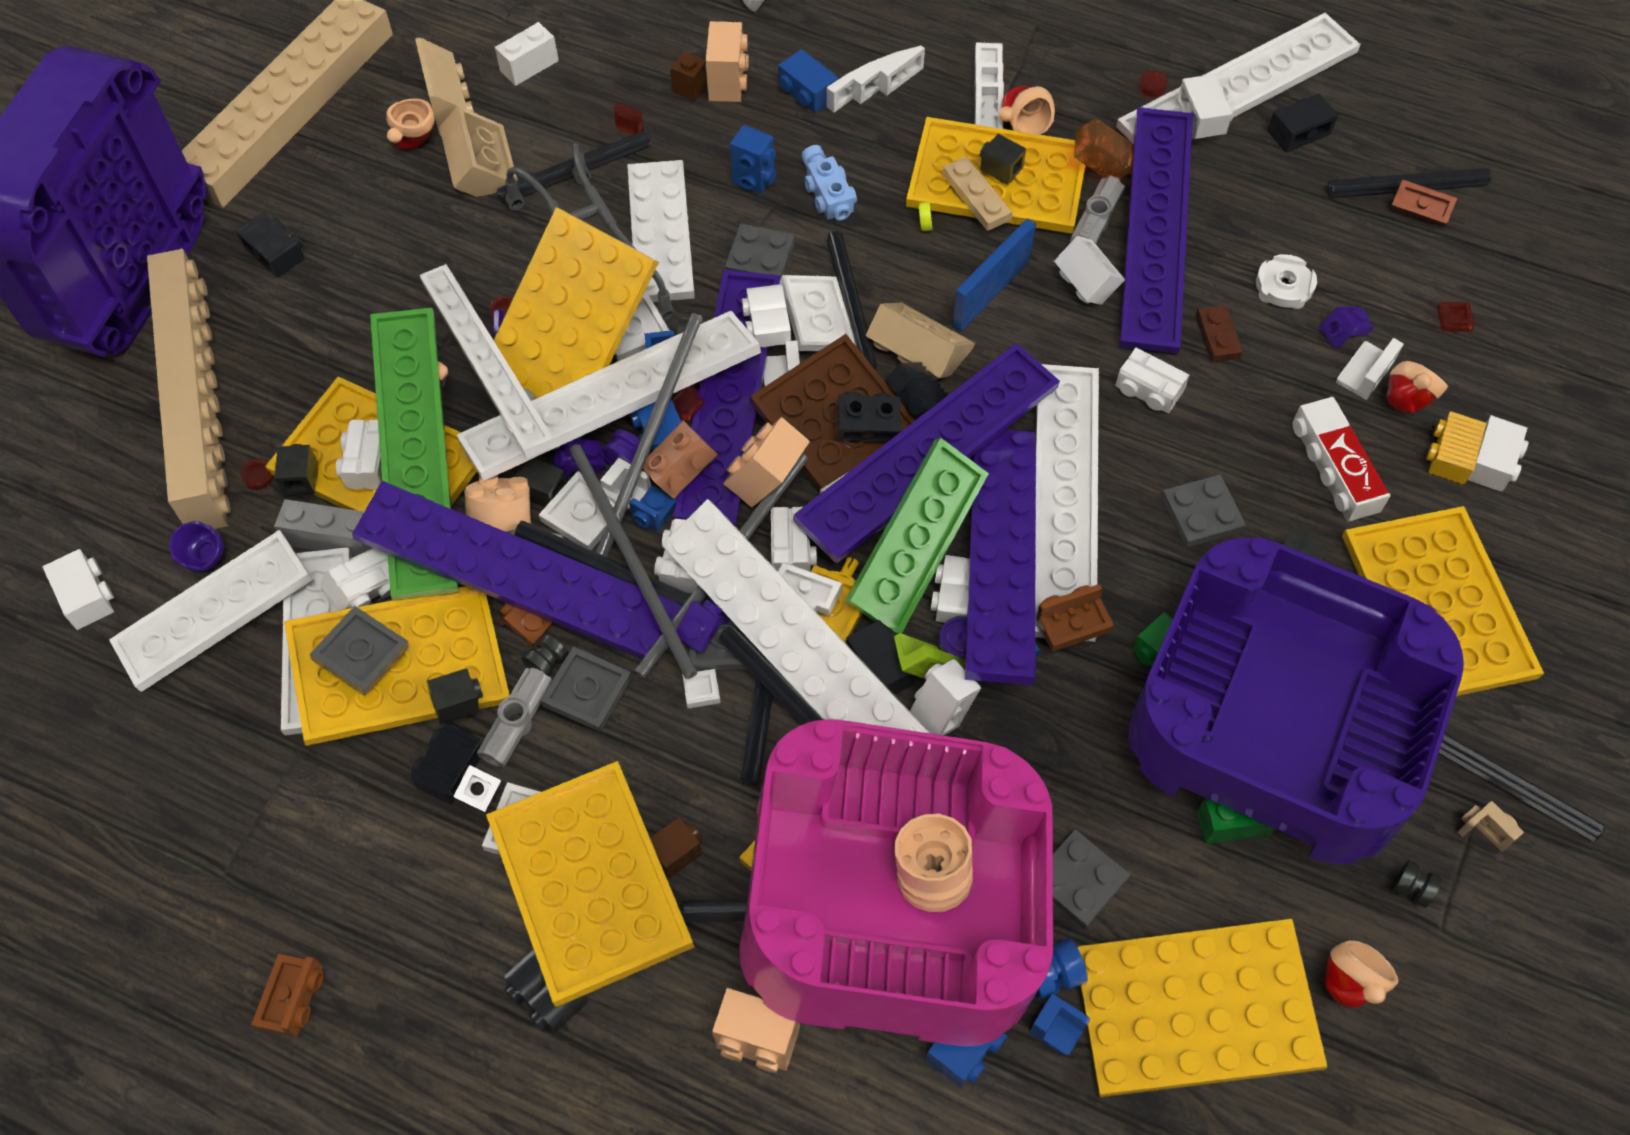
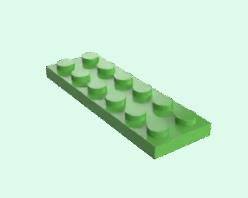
[845,438,989,635]

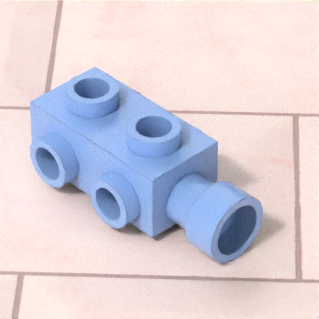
[801,145,857,220]

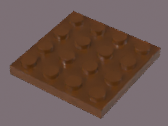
[749,334,916,491]

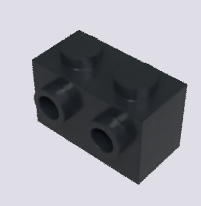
[834,392,901,443]

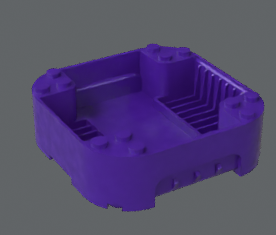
[0,46,207,357]
[1128,538,1464,864]

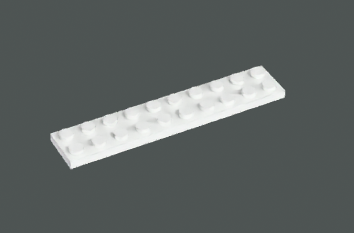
[1116,13,1361,144]
[457,311,761,481]
[1035,364,1099,642]
[662,499,931,734]

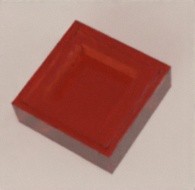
[613,102,644,135]
[1437,302,1475,332]
[672,385,706,423]

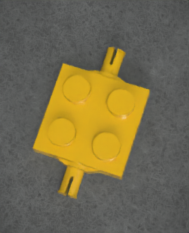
[811,557,862,643]

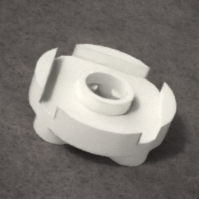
[1256,254,1317,309]

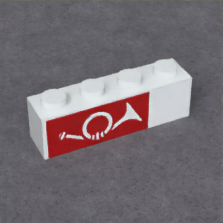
[1293,397,1390,522]

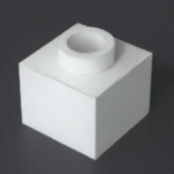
[453,765,501,812]

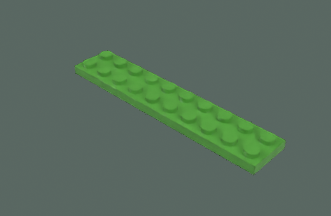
[370,308,459,600]

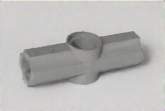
[1070,176,1124,244]
[477,667,552,768]

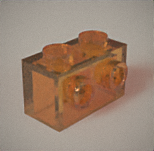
[1074,118,1134,179]

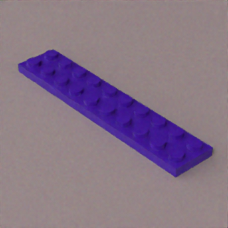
[1119,107,1193,354]
[673,269,781,527]
[793,343,1060,564]
[965,430,1036,685]
[352,481,682,665]

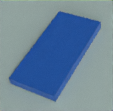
[952,219,1036,332]

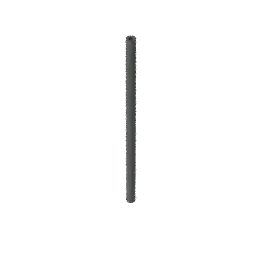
[595,313,703,557]
[569,444,697,679]
[634,453,808,679]

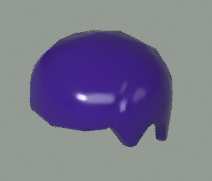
[169,521,225,573]

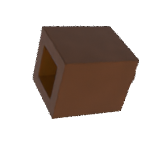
[670,51,708,101]
[650,817,703,879]

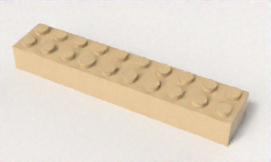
[182,0,393,208]
[147,249,231,529]

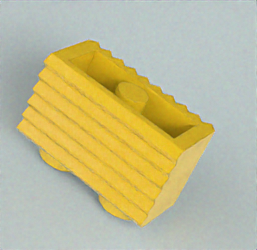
[1426,411,1487,484]

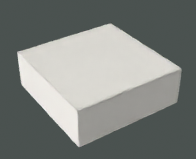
[682,669,720,708]

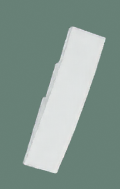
[974,43,1004,129]
[826,46,925,112]

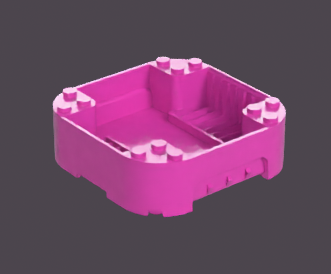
[739,719,1053,1046]

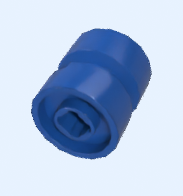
[1035,938,1088,1001]

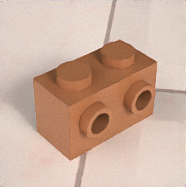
[643,420,718,499]

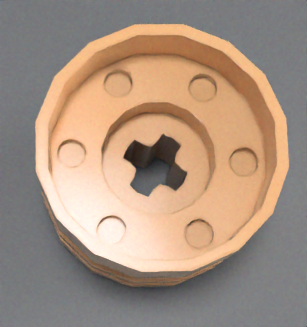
[895,814,973,912]

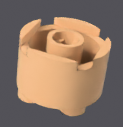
[464,475,531,531]

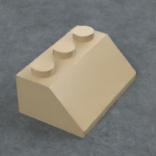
[415,38,473,136]
[439,106,517,197]
[866,303,975,380]

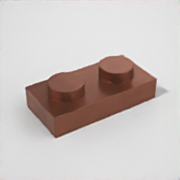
[1390,180,1458,227]
[1196,305,1243,363]

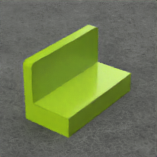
[894,633,965,679]

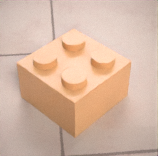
[706,21,749,102]
[723,417,810,507]
[712,988,800,1073]

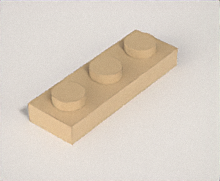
[942,156,1012,231]

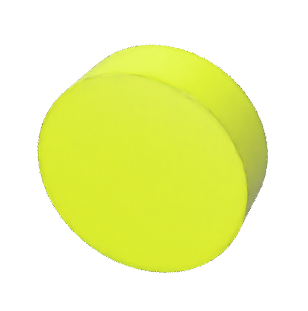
[918,202,932,231]

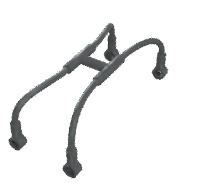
[505,143,676,322]

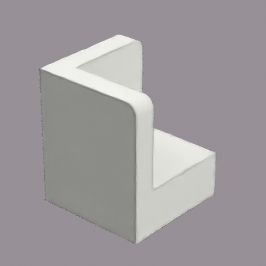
[600,458,651,511]

